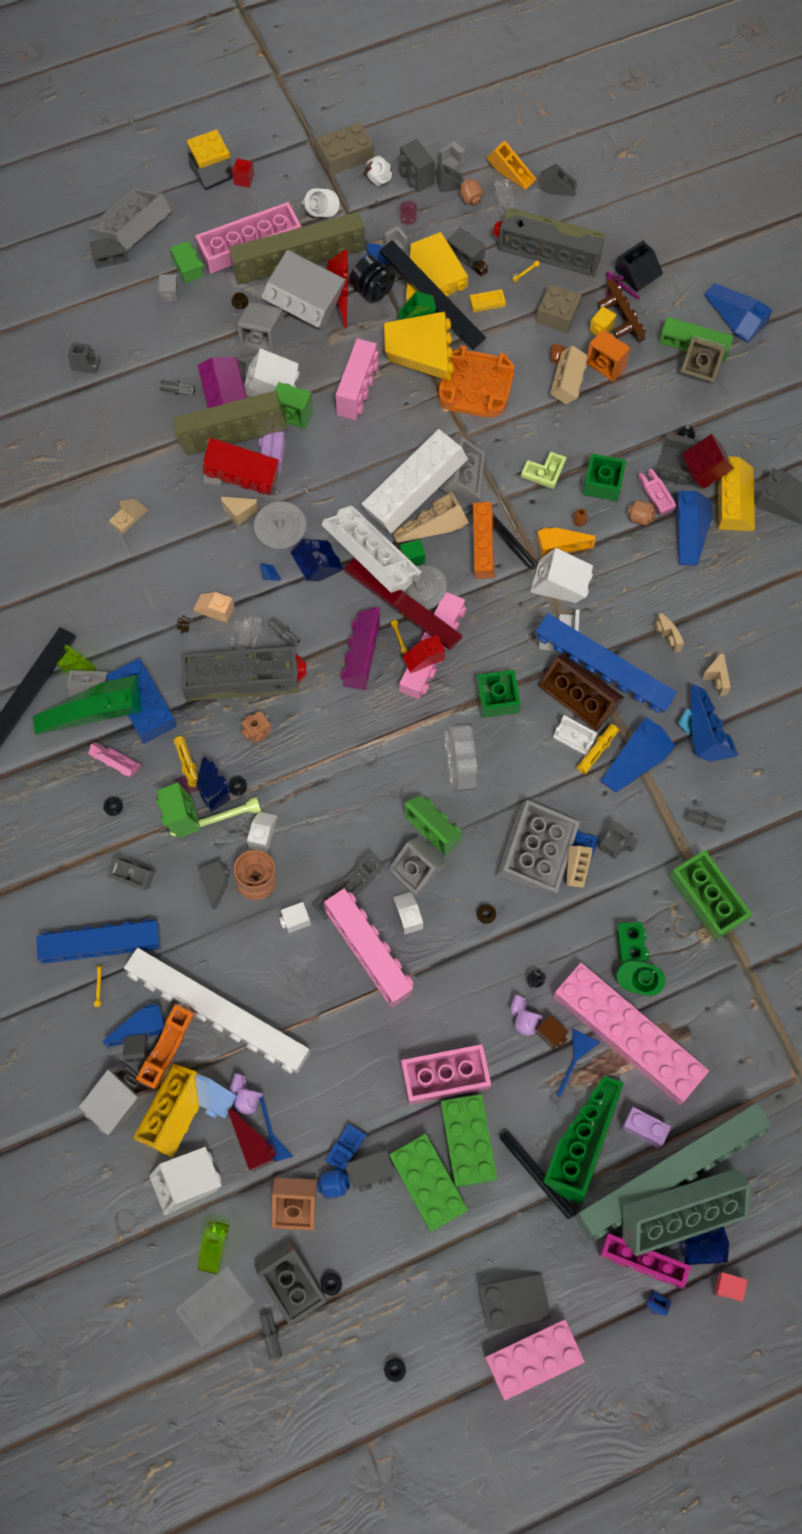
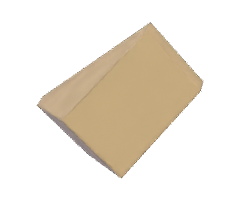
[221,496,258,526]

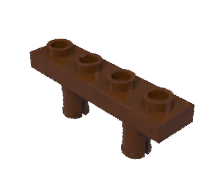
[597,278,646,343]

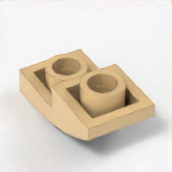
[655,613,684,653]

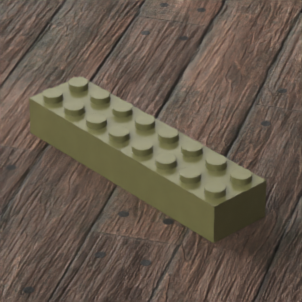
[229,212,365,285]

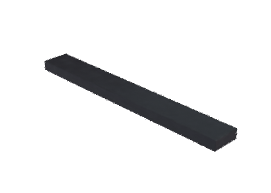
[379,240,486,350]
[0,627,76,748]

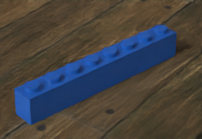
[534,613,677,713]

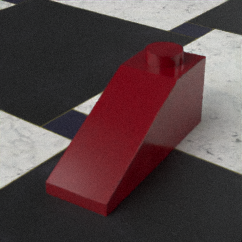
[227,1109,277,1172]

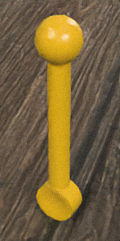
[512,260,540,282]
[391,620,408,654]
[94,966,102,1007]

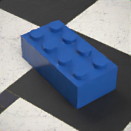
[106,658,177,744]

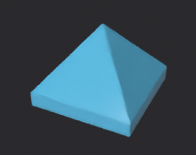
[678,709,692,735]

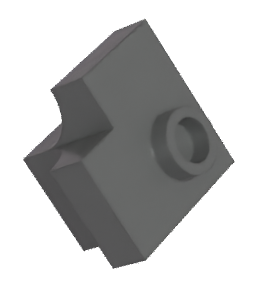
[68,342,100,373]
[599,821,638,859]

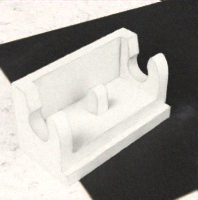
[553,715,598,756]

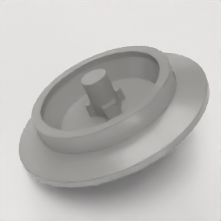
[254,501,306,549]
[404,565,447,610]

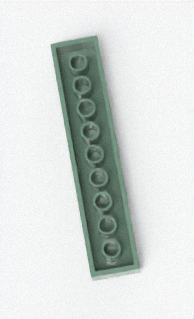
[575,1103,772,1240]

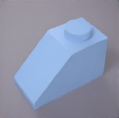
[195,1074,236,1119]

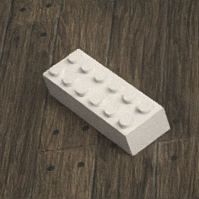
[361,429,468,534]

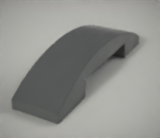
[313,852,384,920]

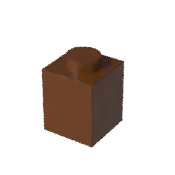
[535,1015,569,1049]

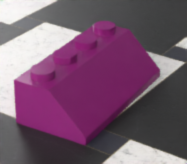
[197,357,247,408]
[341,607,380,690]

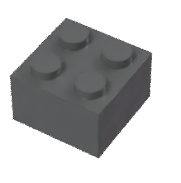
[399,139,435,193]

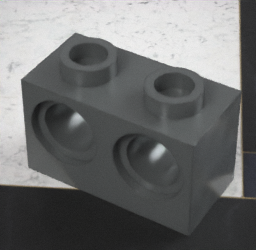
[107,857,155,890]

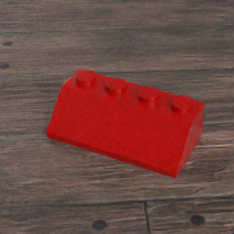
[203,438,279,496]

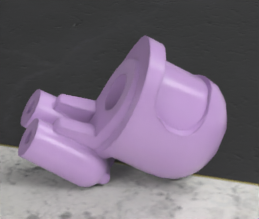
[510,995,543,1036]
[230,1073,263,1115]

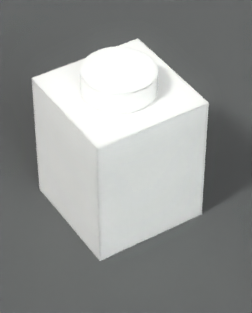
[279,902,311,933]

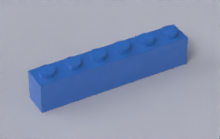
[36,919,161,964]

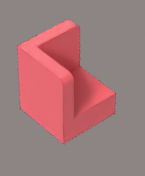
[714,1272,748,1302]

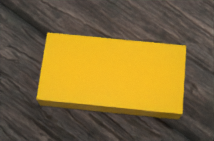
[469,289,506,312]

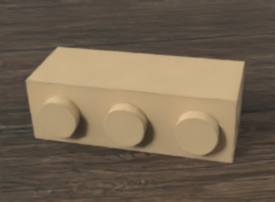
[550,345,588,404]

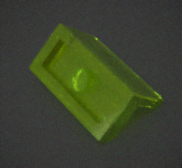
[57,645,96,675]

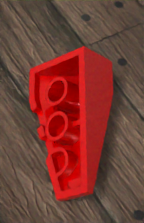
[325,250,349,328]

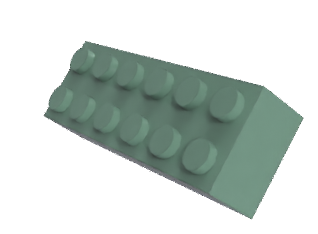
[623,1169,750,1256]

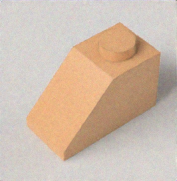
[193,592,234,623]

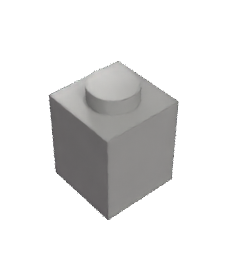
[158,274,178,303]

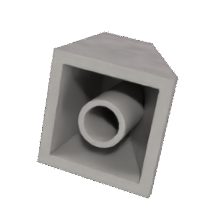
[237,302,284,353]
[79,1064,155,1135]

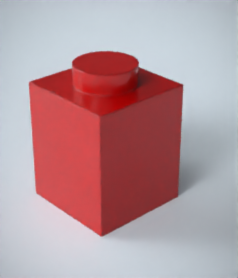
[232,158,254,188]

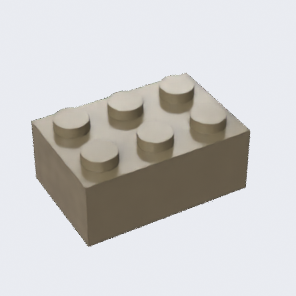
[315,122,374,176]

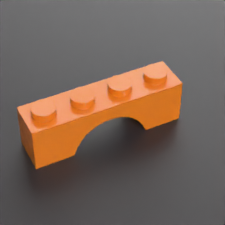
[473,502,495,579]
[136,1004,197,1089]

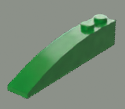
[33,675,141,735]
[544,1076,624,1204]

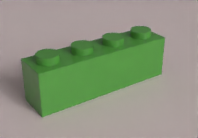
[659,317,734,362]

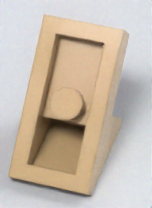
[109,499,148,534]
[702,654,731,696]

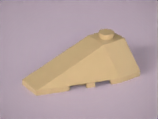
[392,491,469,543]

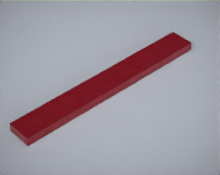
[344,558,462,650]

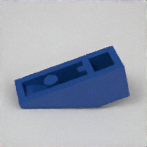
[103,1004,165,1048]

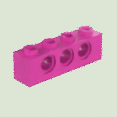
[599,1233,691,1289]

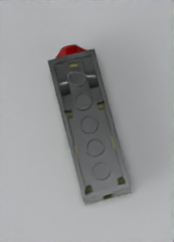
[493,207,606,277]
[181,646,307,701]

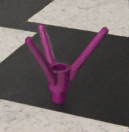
[606,270,640,299]

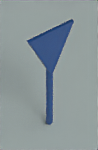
[557,1029,600,1097]
[259,1092,293,1162]

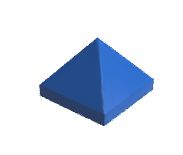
[260,563,281,581]
[647,1291,671,1316]

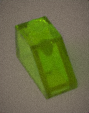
[197,1220,230,1275]

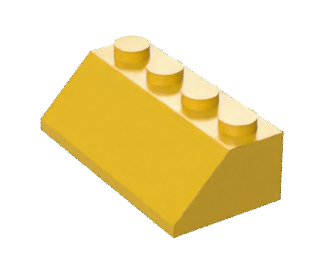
[718,456,755,531]
[132,1064,202,1158]

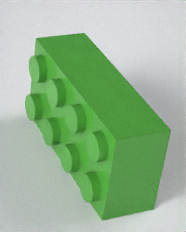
[669,850,753,941]
[440,1094,497,1189]
[389,1134,468,1234]

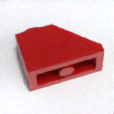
[403,635,445,674]

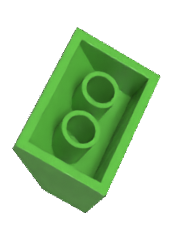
[404,795,462,856]

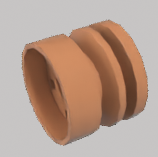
[234,850,276,900]

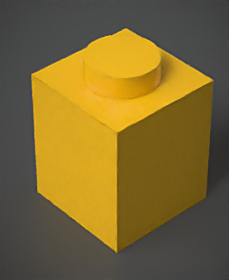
[589,306,617,336]

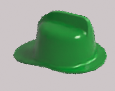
[617,961,666,996]

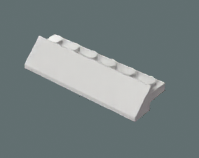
[322,505,422,593]

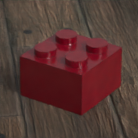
[681,433,734,489]

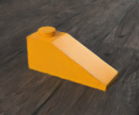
[486,140,536,190]
[536,527,596,558]

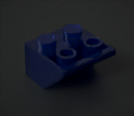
[290,538,344,582]
[196,757,231,812]
[680,1226,729,1265]

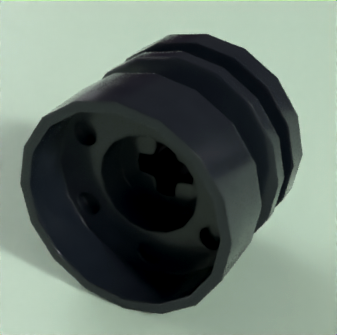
[350,255,395,303]

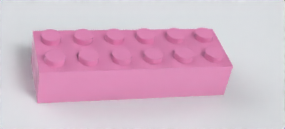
[195,202,302,274]
[324,888,414,1009]

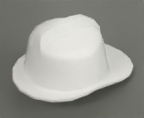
[302,188,340,217]

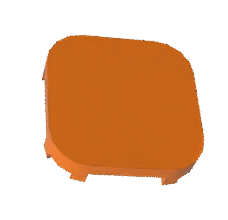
[439,346,514,418]

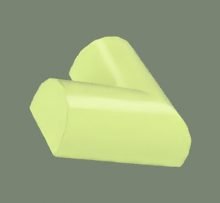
[521,452,567,489]

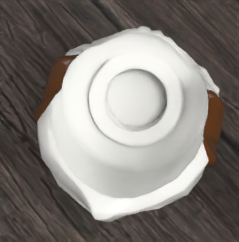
[366,156,393,187]

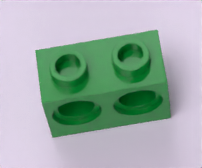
[616,922,649,966]

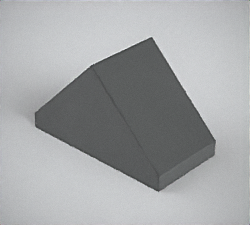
[437,161,464,193]
[123,1034,149,1063]

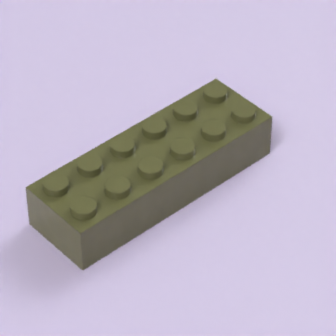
[173,390,288,455]

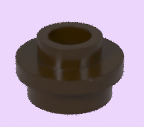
[473,260,488,276]
[231,292,249,309]
[177,615,190,634]
[477,904,496,924]

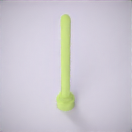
[170,797,261,836]

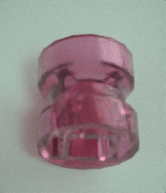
[400,201,417,225]

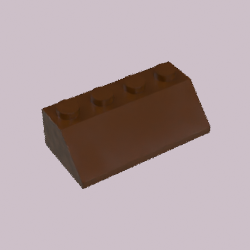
[538,653,624,731]

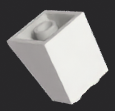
[244,348,299,396]
[530,548,593,603]
[149,1147,221,1216]

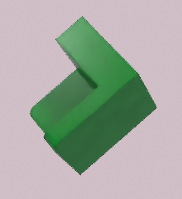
[400,539,426,566]

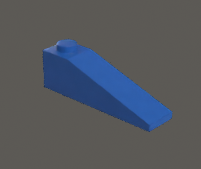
[704,283,772,343]
[675,491,713,565]
[691,684,738,762]
[601,717,675,793]

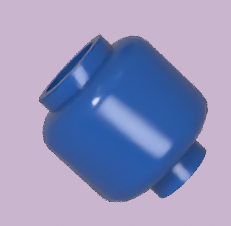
[317,1169,350,1199]

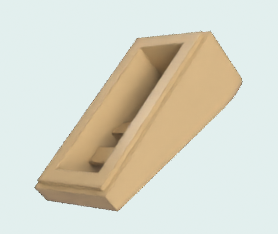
[567,846,592,888]

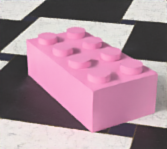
[336,338,379,420]
[401,1044,491,1105]
[484,1319,585,1401]

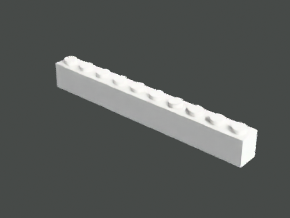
[124,948,310,1074]

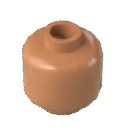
[459,179,484,206]
[628,500,656,526]

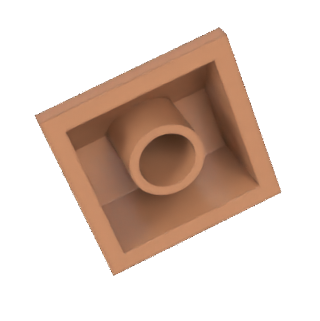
[272,1178,317,1230]

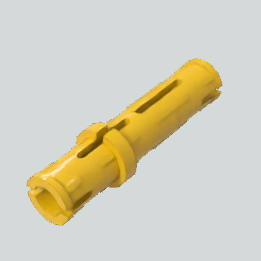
[576,724,619,775]
[173,736,200,787]

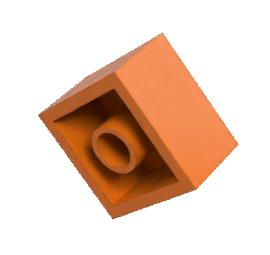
[586,329,631,382]

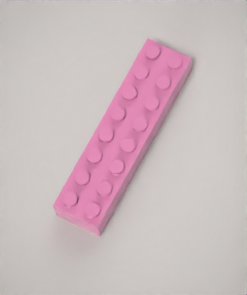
[553,963,709,1106]

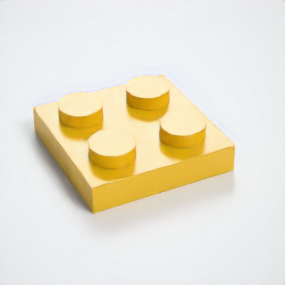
[187,130,230,168]

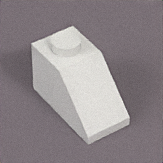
[247,812,277,852]
[392,892,423,935]

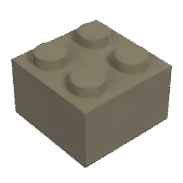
[536,284,582,334]
[681,335,727,382]

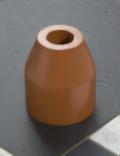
[550,344,565,364]
[572,508,588,527]

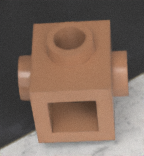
[241,711,272,744]

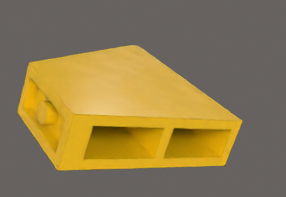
[406,232,468,302]
[384,312,454,381]

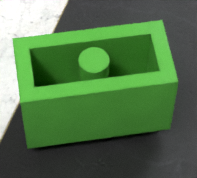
[170,241,204,284]

